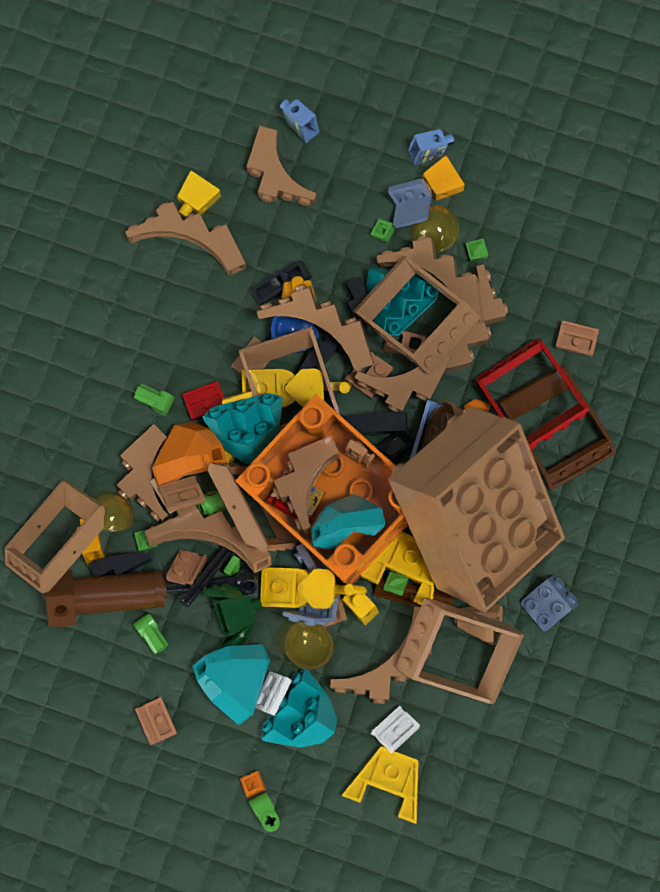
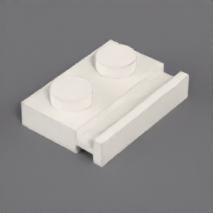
[255,671,292,716]
[371,706,420,753]

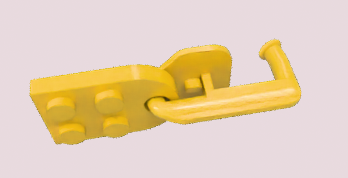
[242,369,352,407]
[260,568,367,609]

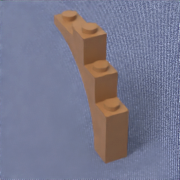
[125,202,246,277]
[377,236,484,324]
[444,264,508,374]
[257,284,374,370]
[145,505,271,573]
[330,607,432,704]

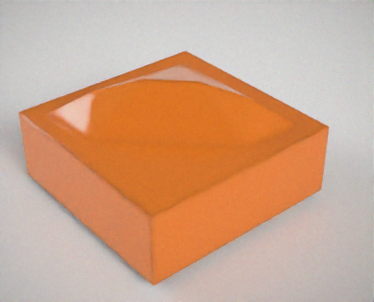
[240,771,266,798]

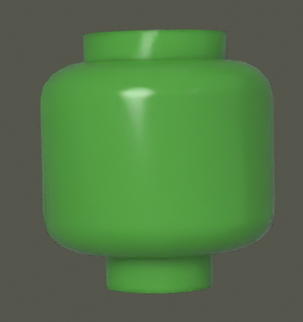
[197,489,225,516]

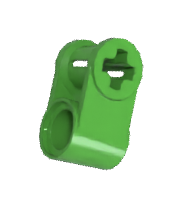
[248,792,280,832]

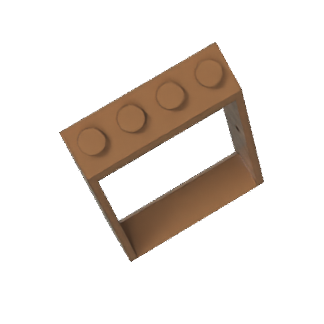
[353,256,480,375]
[238,327,341,433]
[208,463,301,552]
[5,480,105,593]
[396,598,524,704]

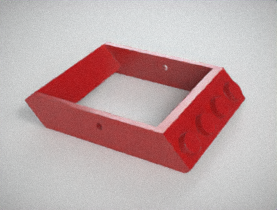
[474,337,589,450]

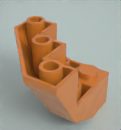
[152,422,228,486]

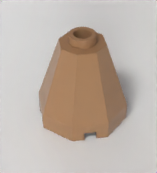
[455,603,503,645]

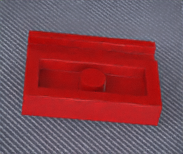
[182,381,224,421]

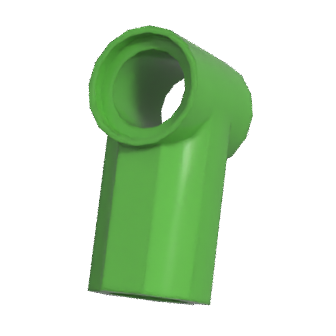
[134,383,175,415]
[133,613,169,654]

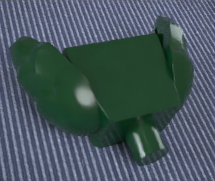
[201,583,262,650]

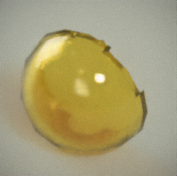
[412,205,460,252]
[93,492,134,531]
[284,621,334,670]

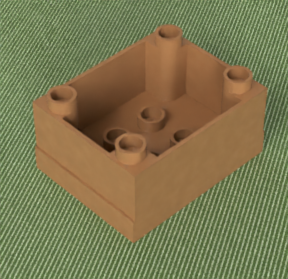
[388,406,565,613]

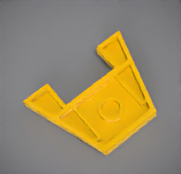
[360,532,434,605]
[342,746,418,824]

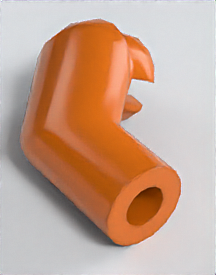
[463,399,491,412]

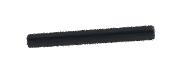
[180,547,233,607]

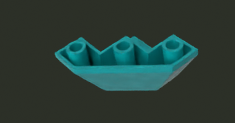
[366,268,440,336]
[202,393,283,464]
[311,494,385,550]
[192,644,270,725]
[261,667,337,748]

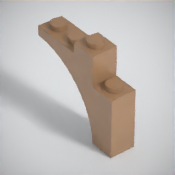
[247,126,316,206]
[355,355,451,412]
[117,424,169,523]
[273,435,341,535]

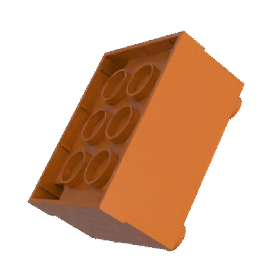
[235,394,408,585]

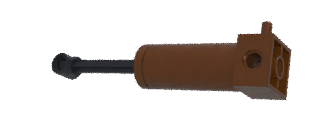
[45,567,259,627]

